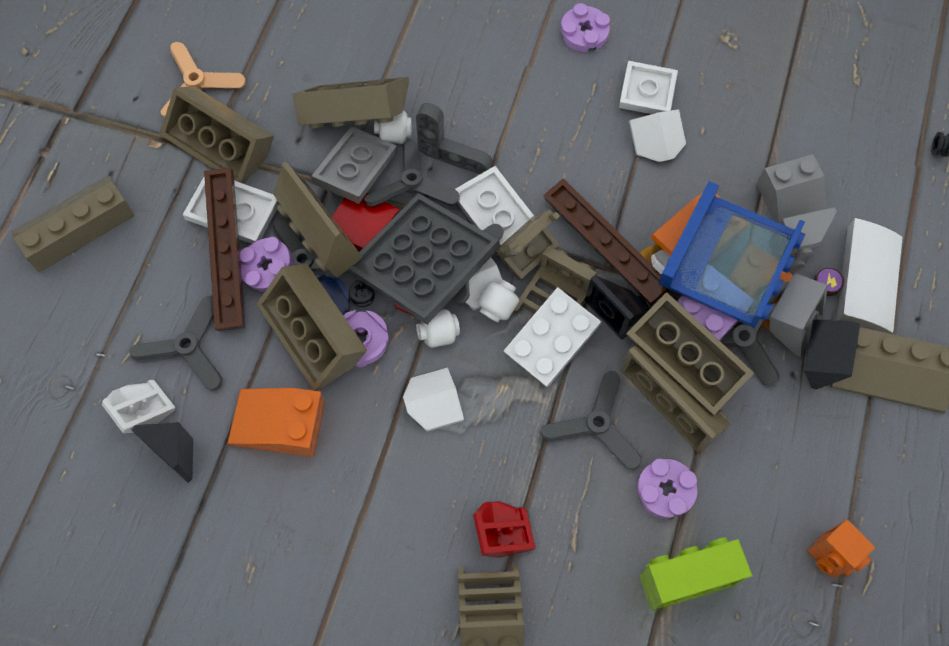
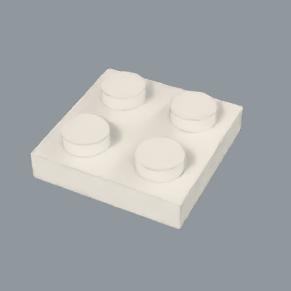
[618,61,678,114]

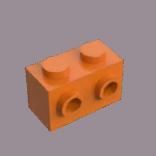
[807,519,876,578]

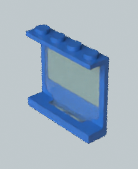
[659,181,806,328]

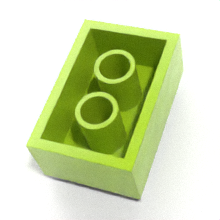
[639,537,752,611]

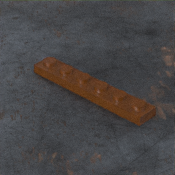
[204,167,245,331]
[543,178,670,306]

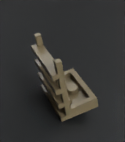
[495,209,560,280]
[514,246,597,314]
[458,565,524,646]

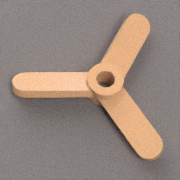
[161,42,246,118]

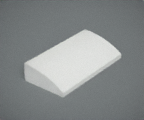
[836,218,902,334]

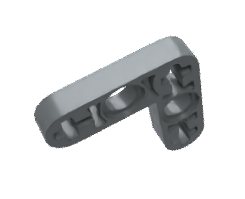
[416,103,493,174]

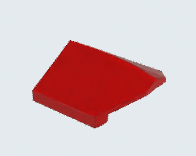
[473,501,536,558]

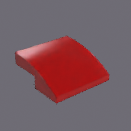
[332,193,400,251]

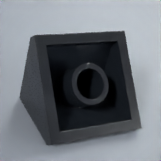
[804,319,860,389]
[131,422,193,483]

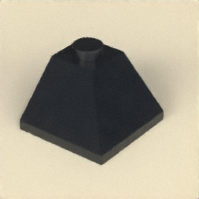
[585,275,650,340]

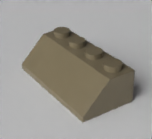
[293,77,409,128]
[160,86,274,184]
[273,161,363,278]
[12,176,135,272]
[257,264,367,391]
[626,292,754,416]
[830,327,949,413]
[620,345,730,454]

